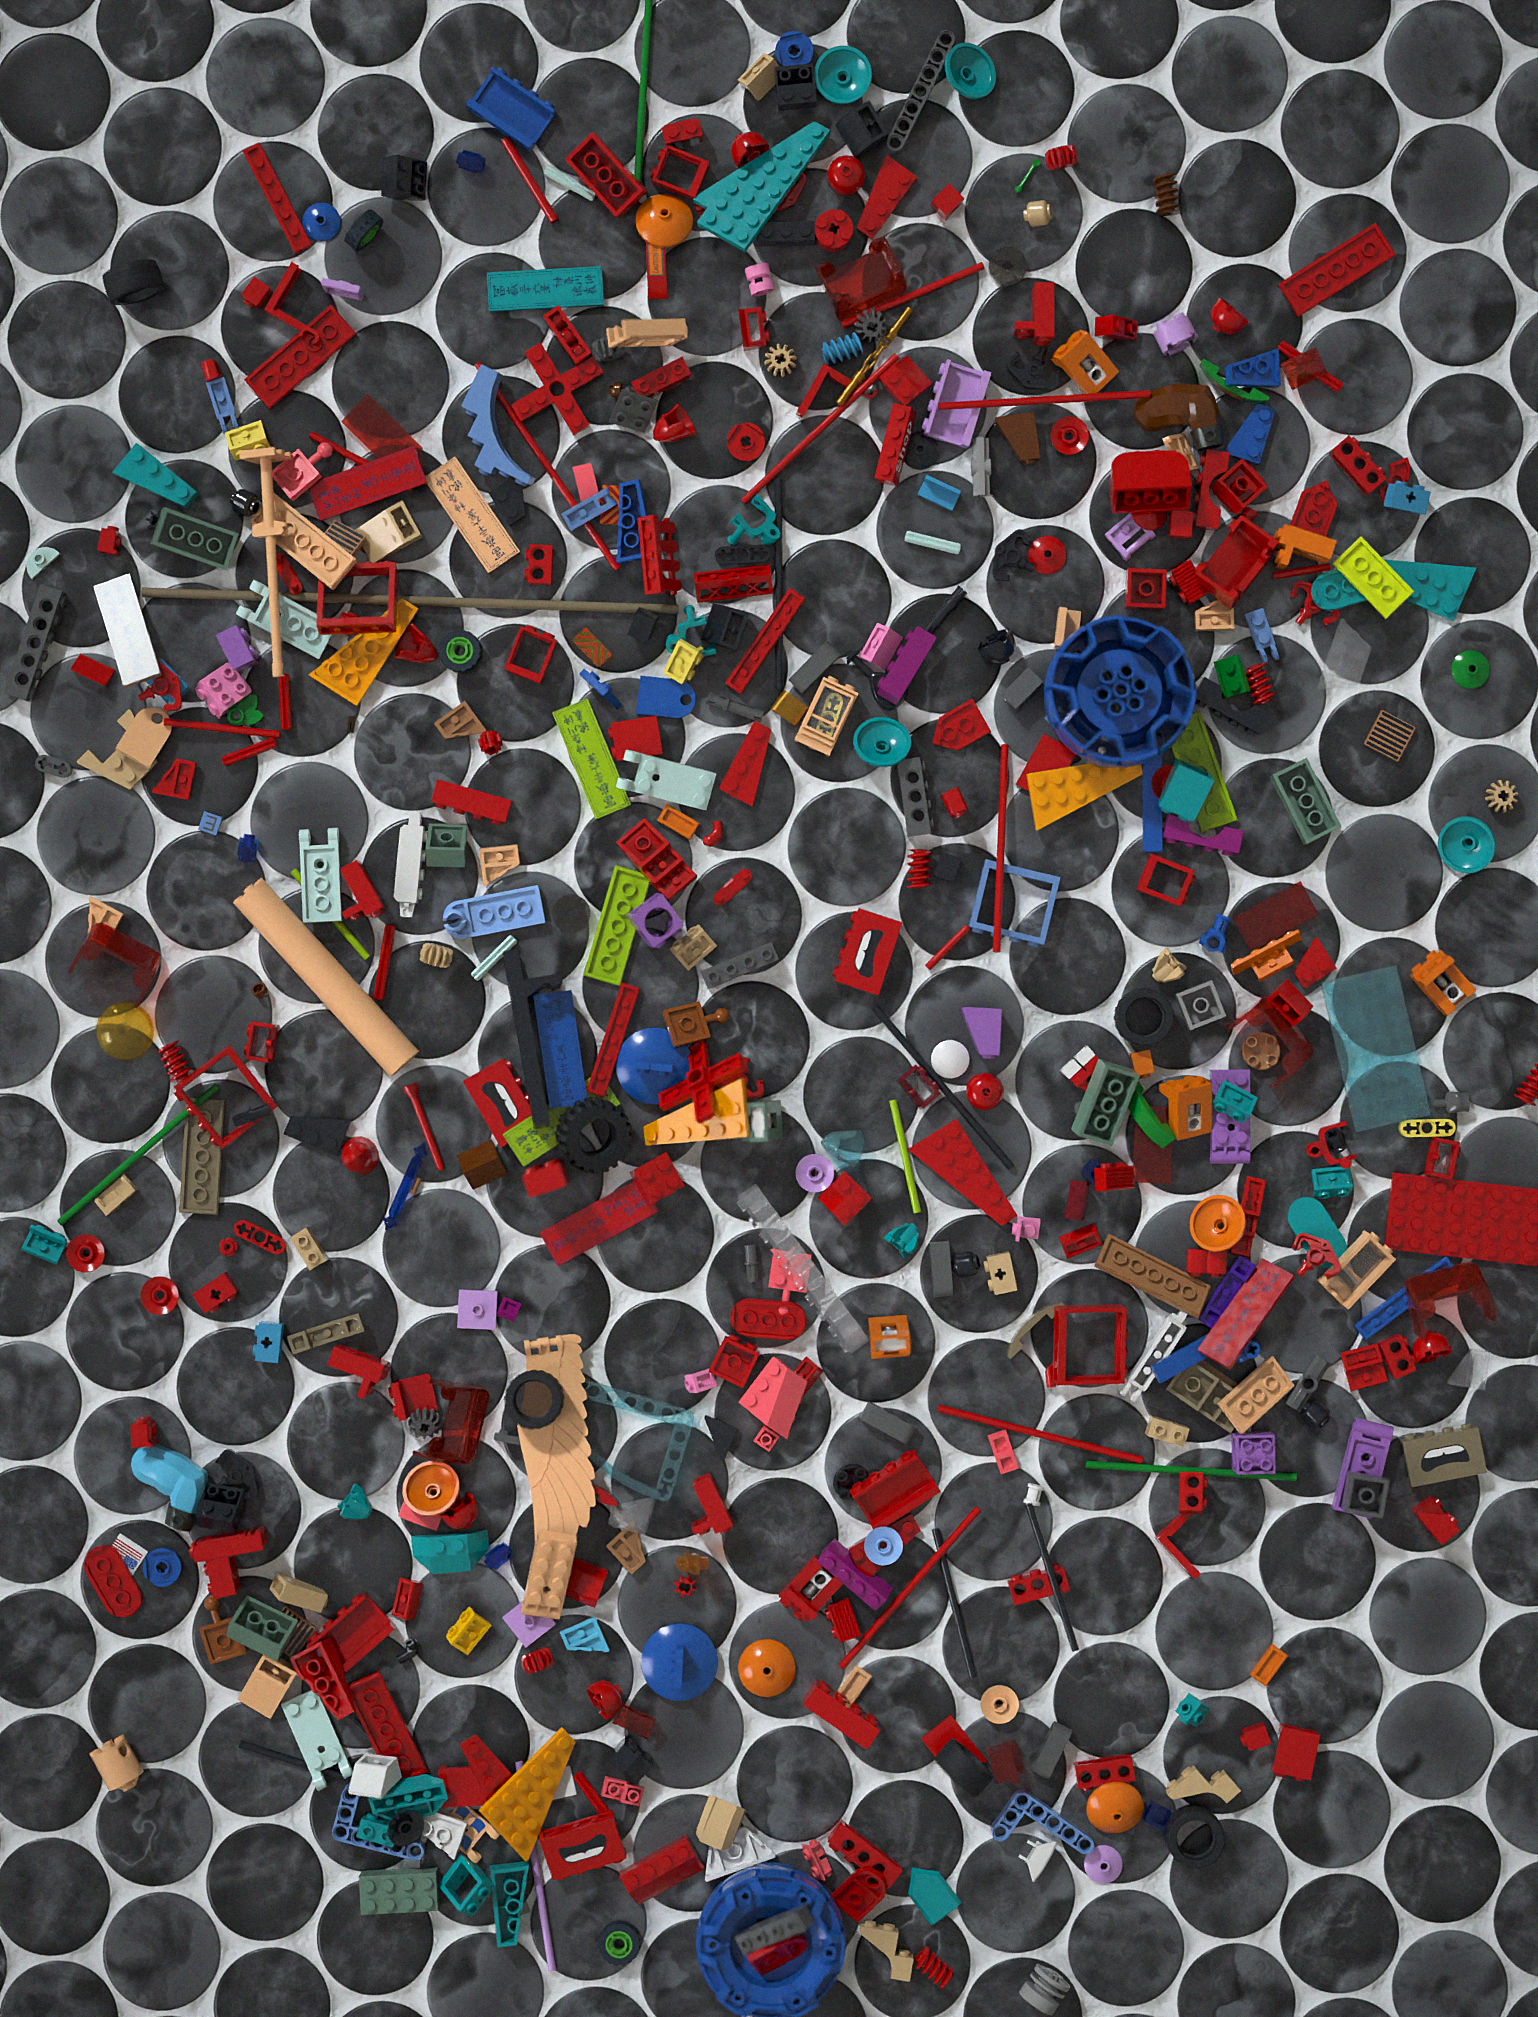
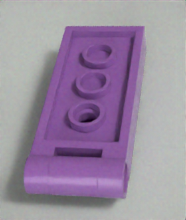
[1210,1070,1251,1164]
[1331,1417,1394,1519]

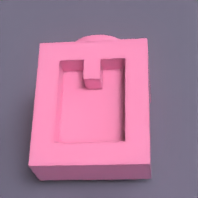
[1012,1216,1040,1242]
[685,1368,717,1394]

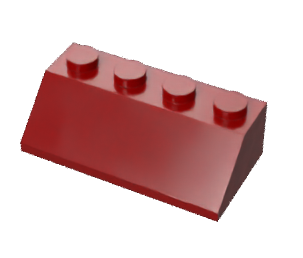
[619,1834,706,1905]

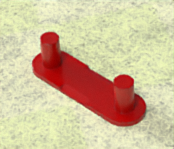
[276,553,303,595]
[713,869,752,906]

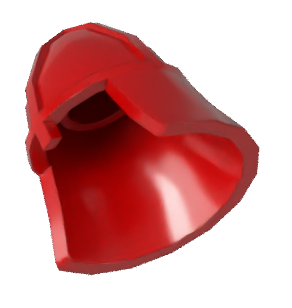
[653,403,696,442]
[394,623,438,663]
[341,1136,379,1176]

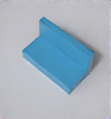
[917,475,961,511]

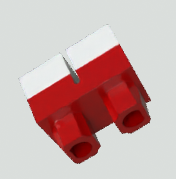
[1059,1046,1099,1092]

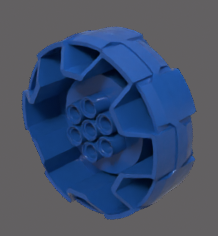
[1044,615,1196,769]
[696,1862,846,2017]

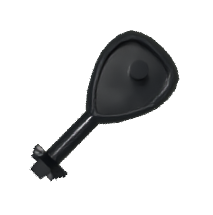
[846,650,909,711]

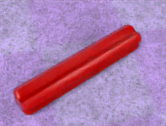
[278,673,292,730]
[221,738,277,766]
[573,1771,610,1814]

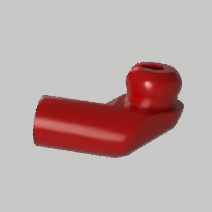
[703,821,722,847]

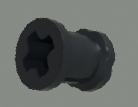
[1325,1128,1347,1153]

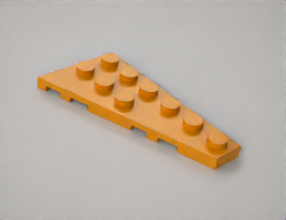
[308,598,419,706]
[1026,763,1143,831]
[643,1078,750,1146]

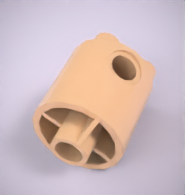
[89,1734,144,1792]

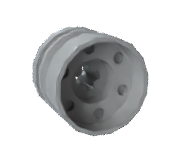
[1019,1964,1071,2016]

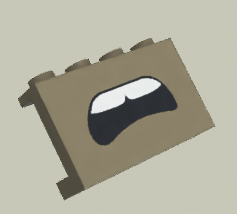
[1400,1423,1487,1487]

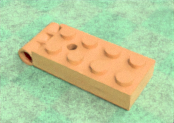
[521,1529,577,1619]

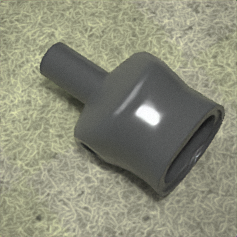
[1432,1092,1470,1114]

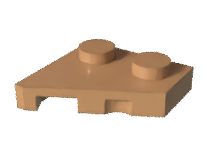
[434,701,487,739]
[606,1521,646,1575]

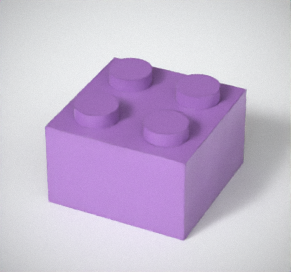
[216,625,260,673]

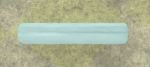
[544,165,596,201]
[905,531,961,554]
[471,935,517,980]

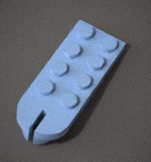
[443,885,546,939]

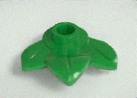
[227,694,263,726]

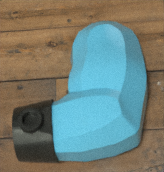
[131,1444,208,1532]

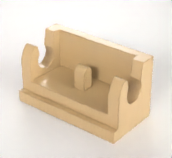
[95,1174,139,1216]

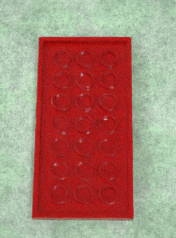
[1384,1172,1538,1266]

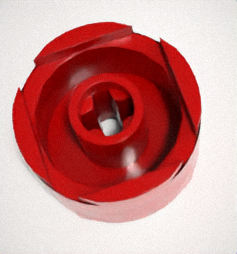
[815,209,853,253]

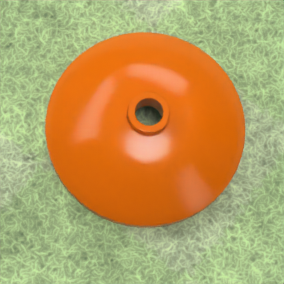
[635,194,693,248]
[1190,1195,1246,1252]
[402,1461,460,1517]
[738,1639,796,1697]
[1086,1782,1144,1833]

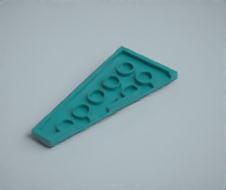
[1384,559,1476,621]

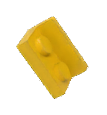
[446,1607,492,1655]

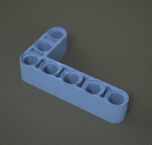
[332,1783,426,1860]
[991,1789,1094,1854]

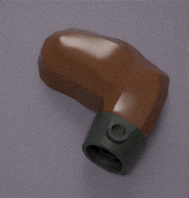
[1133,384,1223,451]

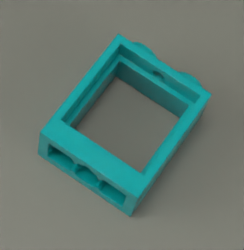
[438,1854,495,1917]

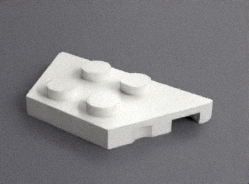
[705,1825,776,1882]

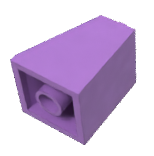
[961,1007,1002,1059]

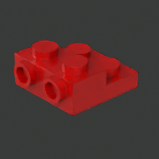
[708,1334,760,1388]

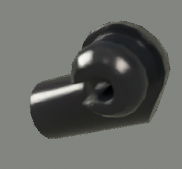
[396,1638,418,1664]

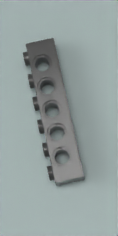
[4,584,67,702]

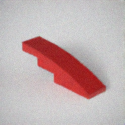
[1230,1176,1266,1258]

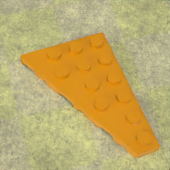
[479,1727,575,1862]

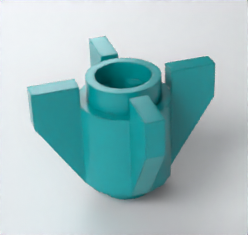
[884,1223,920,1258]
[337,1483,372,1520]

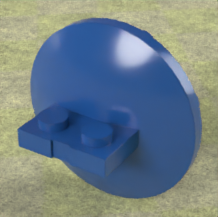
[616,1028,690,1104]
[641,1623,718,1701]

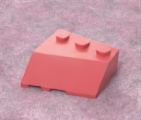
[739,1356,808,1440]

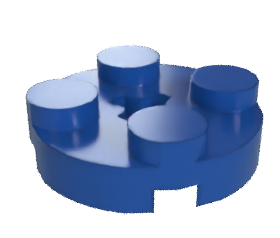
[775,31,813,66]
[143,1547,182,1587]

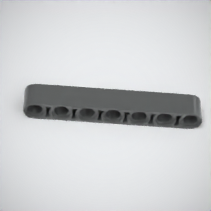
[886,30,955,155]

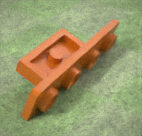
[1231,929,1302,982]

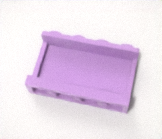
[922,359,991,449]

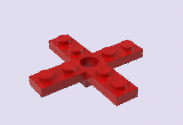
[511,342,604,436]
[658,1041,745,1125]

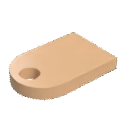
[115,707,172,769]

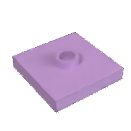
[321,278,364,301]
[457,1289,498,1330]
[502,1601,556,1648]

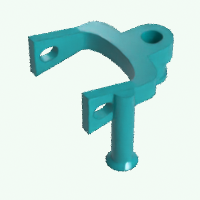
[727,494,780,546]
[666,605,716,657]

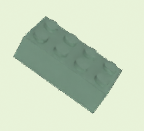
[151,507,239,570]
[1269,758,1341,845]
[1071,1059,1140,1146]
[359,1867,440,1915]

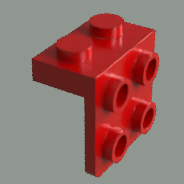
[388,1374,438,1421]

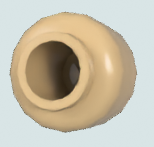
[1023,200,1053,227]

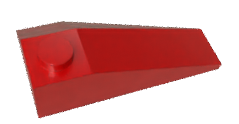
[290,1638,356,1720]

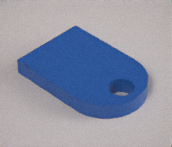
[636,675,696,719]

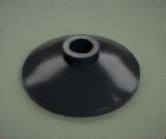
[904,431,939,470]
[387,1810,424,1846]

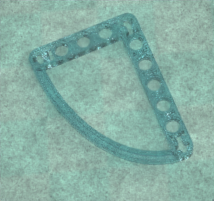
[582,1379,694,1501]

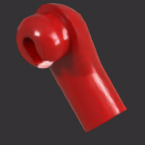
[1045,1362,1056,1388]

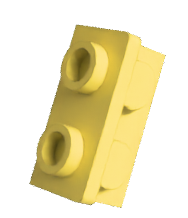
[225,420,270,461]
[663,639,704,684]

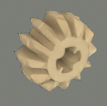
[764,344,797,377]
[1485,780,1519,813]
[420,943,453,968]

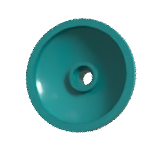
[945,43,996,99]
[814,46,872,104]
[853,717,911,767]
[1438,816,1496,873]

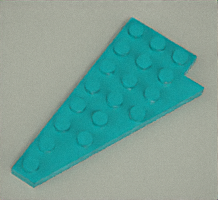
[693,121,831,252]

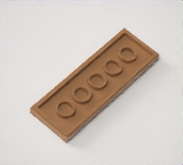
[1094,1234,1211,1318]

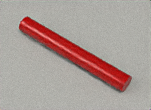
[1272,563,1330,580]
[925,925,971,970]

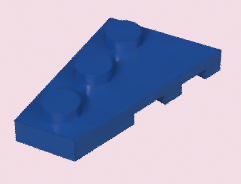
[1225,348,1281,388]
[1223,403,1276,465]

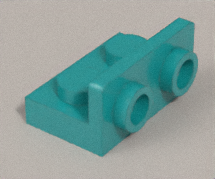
[1212,1080,1258,1123]
[1311,1166,1353,1199]

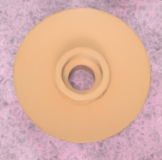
[980,1685,1019,1724]

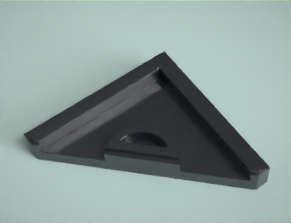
[704,1414,738,1462]

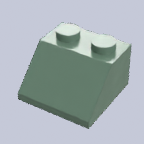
[425,824,467,867]

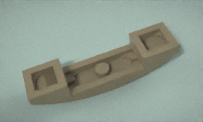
[1006,1302,1065,1359]
[287,1313,365,1355]

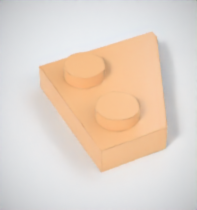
[1163,433,1199,472]
[1194,600,1235,632]
[479,844,520,886]
[88,896,124,948]

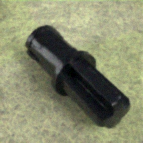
[232,1103,272,1127]

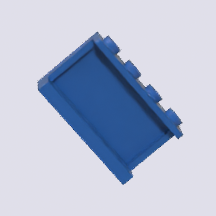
[466,67,556,152]

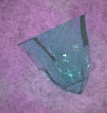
[821,1128,864,1168]

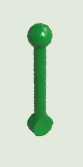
[1015,159,1040,193]

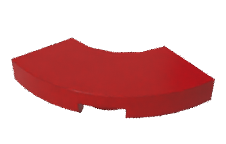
[1378,457,1410,505]

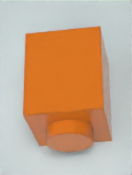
[1129,1049,1155,1079]

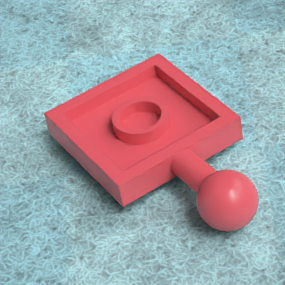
[272,442,333,501]
[768,1249,812,1315]

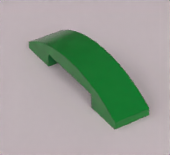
[1128,1081,1177,1148]

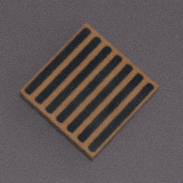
[325,520,367,557]
[1363,710,1416,762]
[281,1605,317,1657]

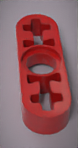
[234,1220,287,1254]

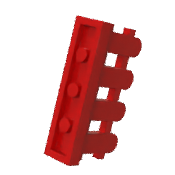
[638,515,682,595]

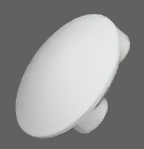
[931,1040,969,1078]

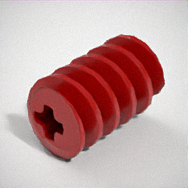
[1245,662,1276,705]
[907,849,932,888]
[157,1040,191,1083]
[1513,1063,1538,1106]
[913,1946,954,1990]

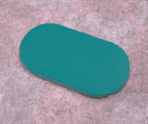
[1311,569,1367,611]
[1287,1197,1347,1268]

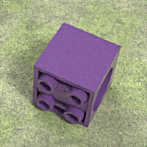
[626,893,684,948]
[1231,1430,1275,1474]

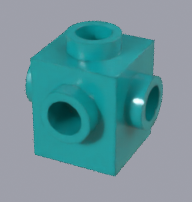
[1175,1693,1210,1727]

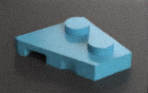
[560,1616,610,1652]

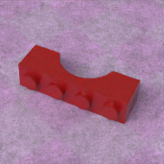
[1193,449,1230,531]

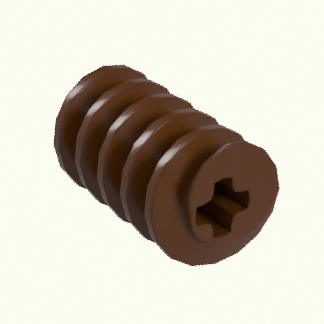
[1153,173,1181,216]

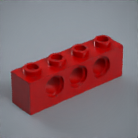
[828,1820,903,1889]

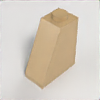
[270,1571,328,1613]

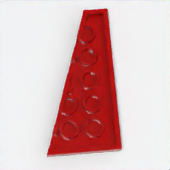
[908,1119,1018,1226]

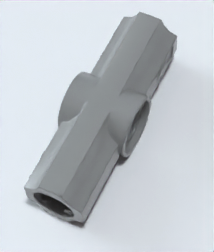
[971,437,991,497]

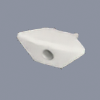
[1018,1840,1057,1882]

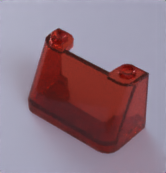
[815,236,907,320]

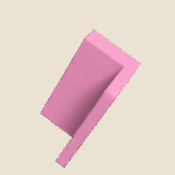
[859,623,903,670]

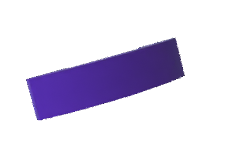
[1198,1255,1256,1328]

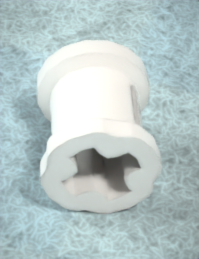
[1023,1483,1044,1506]

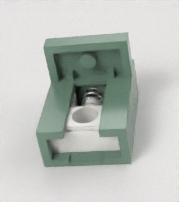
[742,1100,783,1142]

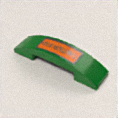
[1199,358,1270,404]

